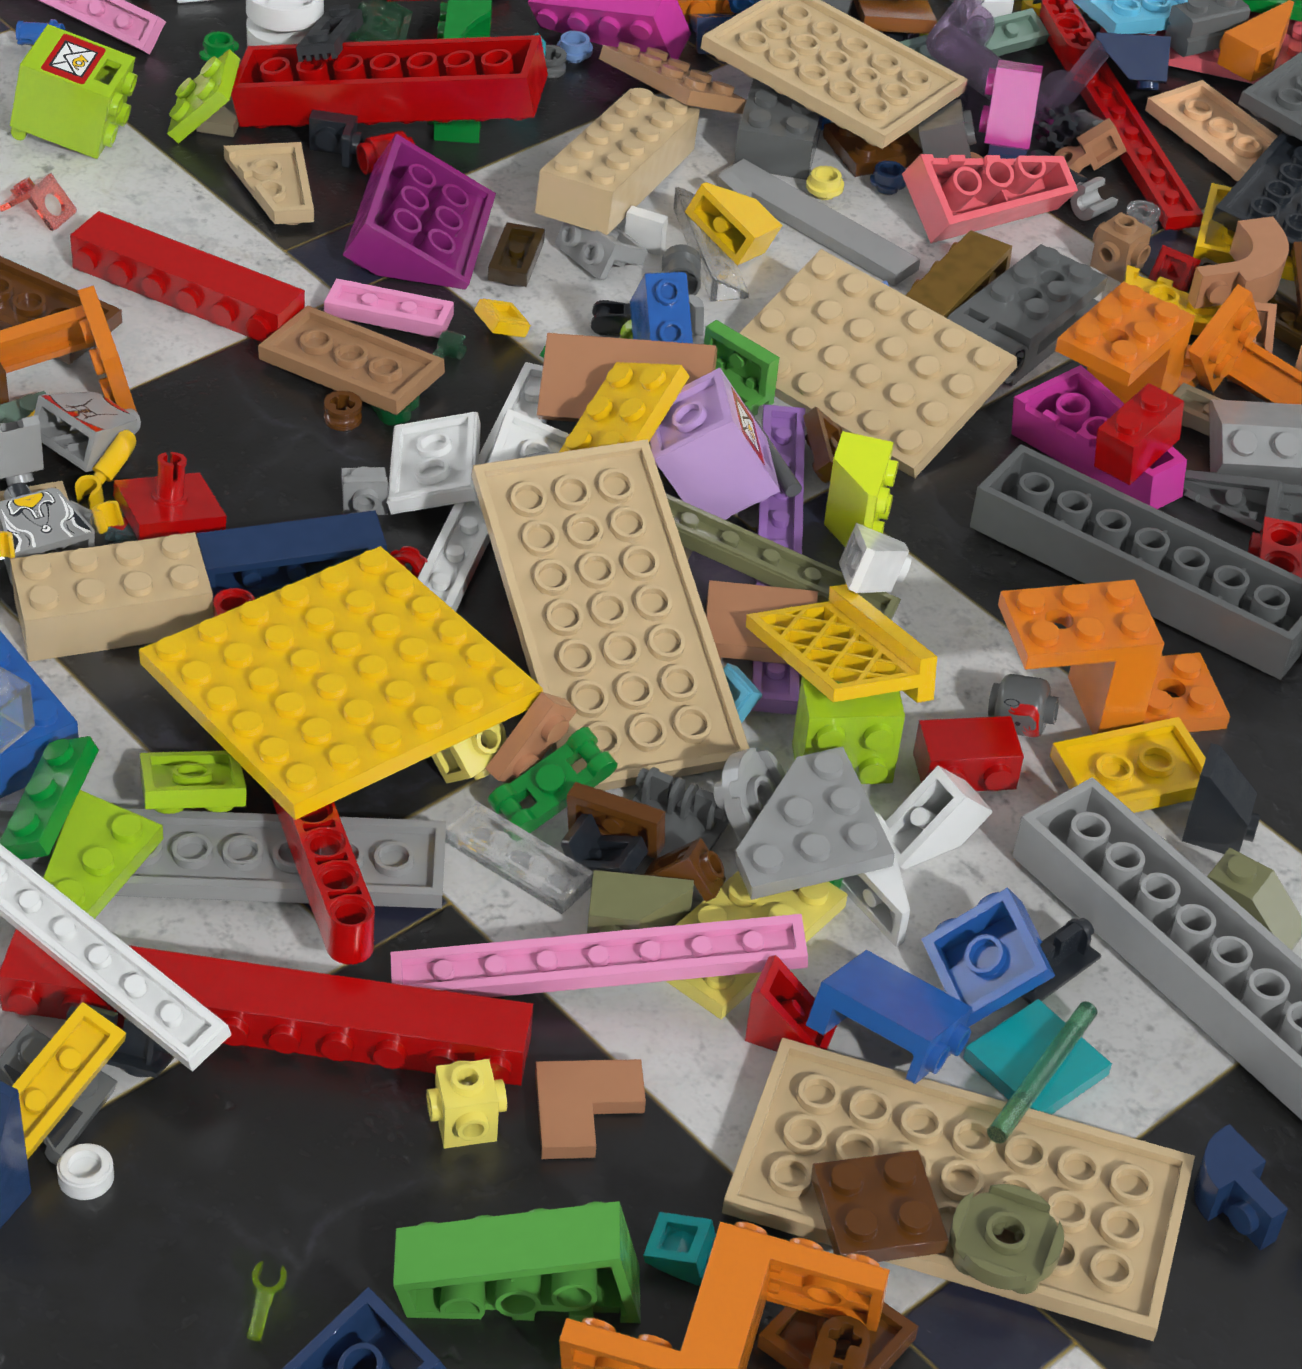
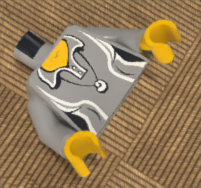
[0,483,124,586]

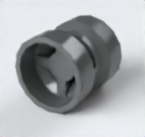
[662,244,701,295]

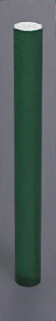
[987,1001,1098,1144]

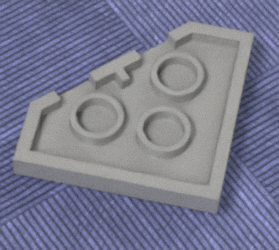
[735,747,895,900]

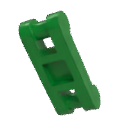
[487,727,618,839]

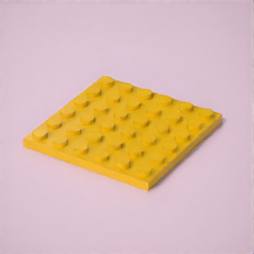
[139,546,543,820]

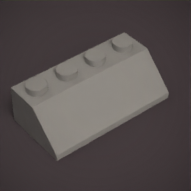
[1209,399,1302,485]

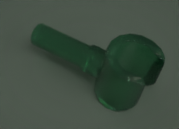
[432,330,467,360]

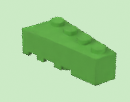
[393,1201,641,1323]

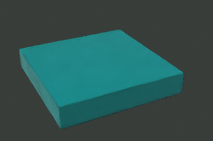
[963,999,1112,1115]

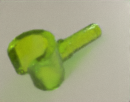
[247,1261,288,1341]

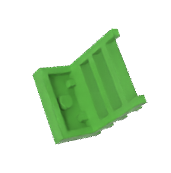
[704,320,780,416]

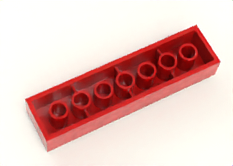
[231,35,548,128]

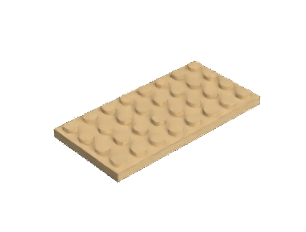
[471,439,750,791]
[722,1038,1195,1341]

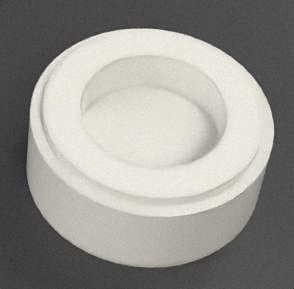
[57,1143,114,1200]

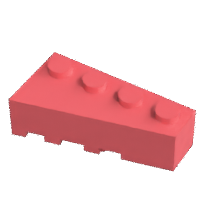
[902,154,1078,243]

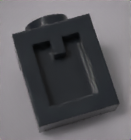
[309,109,364,168]

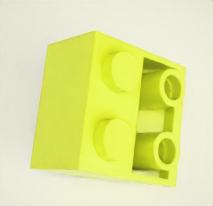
[824,431,899,547]

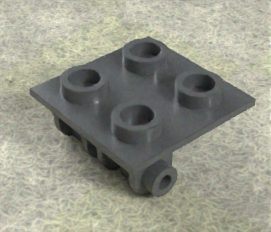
[632,767,730,860]

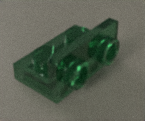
[347,0,413,42]

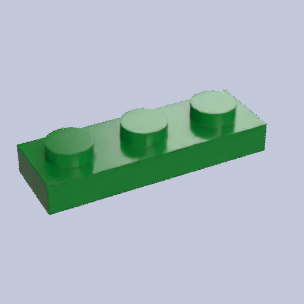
[0,736,99,860]

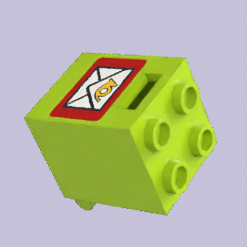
[10,24,138,159]

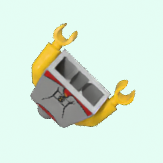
[27,392,141,510]

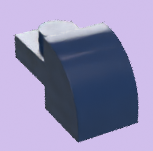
[1194,1124,1288,1250]

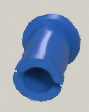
[16,19,65,45]

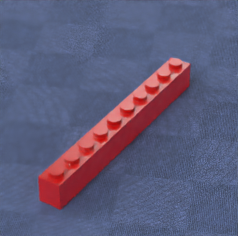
[0,929,533,1086]

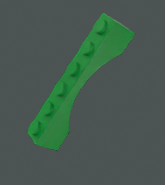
[427,0,492,143]

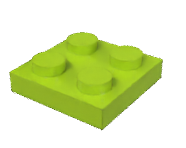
[167,49,240,144]
[140,751,246,814]

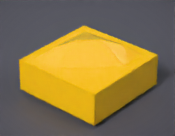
[474,298,531,338]

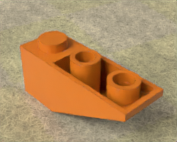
[1217,0,1294,82]

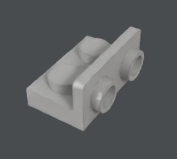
[555,222,649,280]

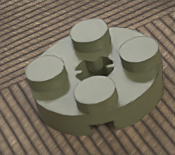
[950,1184,1064,1294]

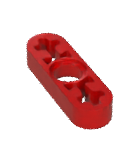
[1039,0,1097,65]

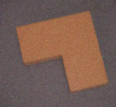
[535,1059,646,1159]

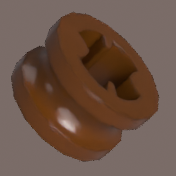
[324,390,362,431]

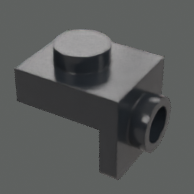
[561,813,648,882]

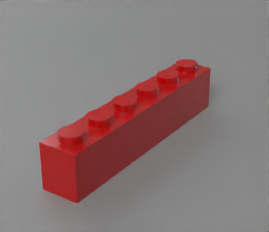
[70,211,305,342]

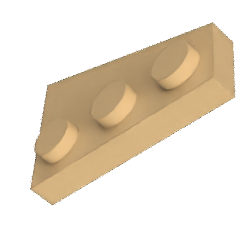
[224,142,314,225]

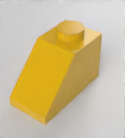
[685,182,783,266]

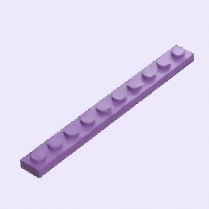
[751,404,805,715]

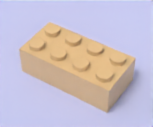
[10,532,214,662]

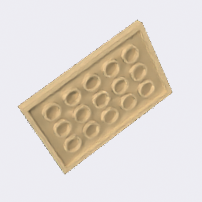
[701,0,968,149]
[740,249,1017,478]

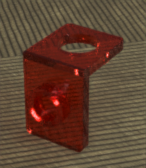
[0,173,77,231]

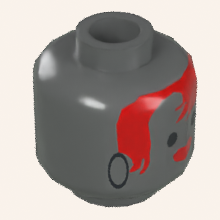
[988,674,1059,738]

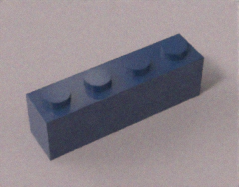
[197,510,387,598]

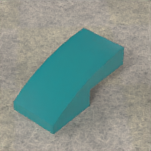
[643,1212,716,1286]

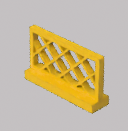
[746,584,937,703]

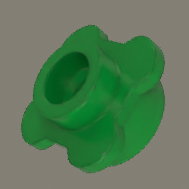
[199,31,239,61]

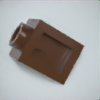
[644,838,726,902]

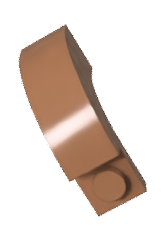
[1188,216,1289,309]

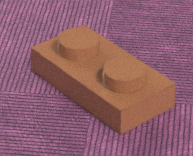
[485,692,578,783]

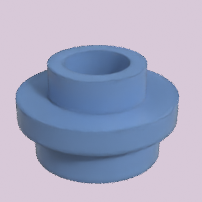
[557,31,593,63]

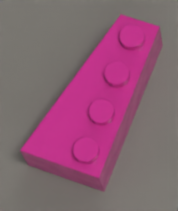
[528,0,691,60]
[1011,365,1187,509]

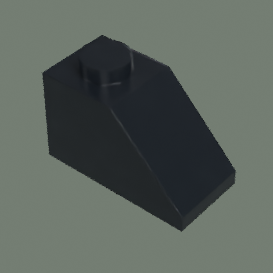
[1182,743,1261,854]

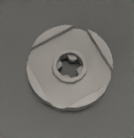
[713,748,785,843]

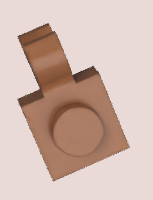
[1054,118,1126,173]

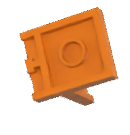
[1188,284,1302,404]
[0,285,137,412]

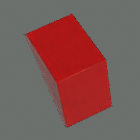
[745,955,837,1052]

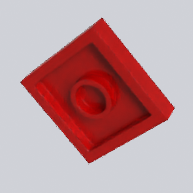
[113,452,227,540]

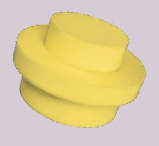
[806,166,844,200]

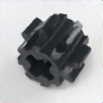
[1034,103,1081,152]

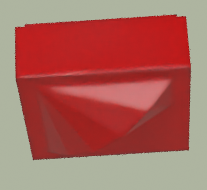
[1148,245,1201,292]

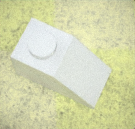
[885,766,993,870]

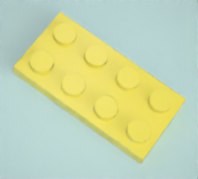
[666,871,848,1019]

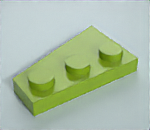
[43,790,164,919]

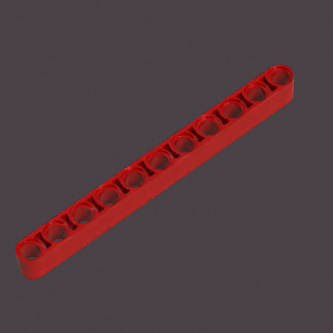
[213,588,375,964]

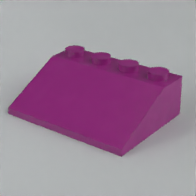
[343,134,496,290]

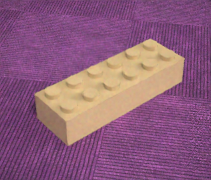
[535,88,700,235]

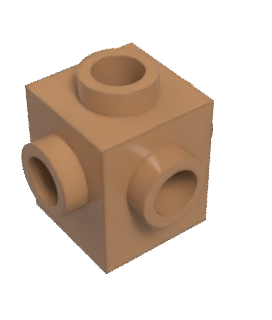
[1090,212,1152,283]

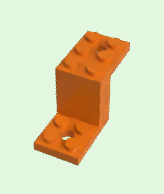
[1055,281,1199,404]
[998,580,1230,734]
[559,1222,890,1369]

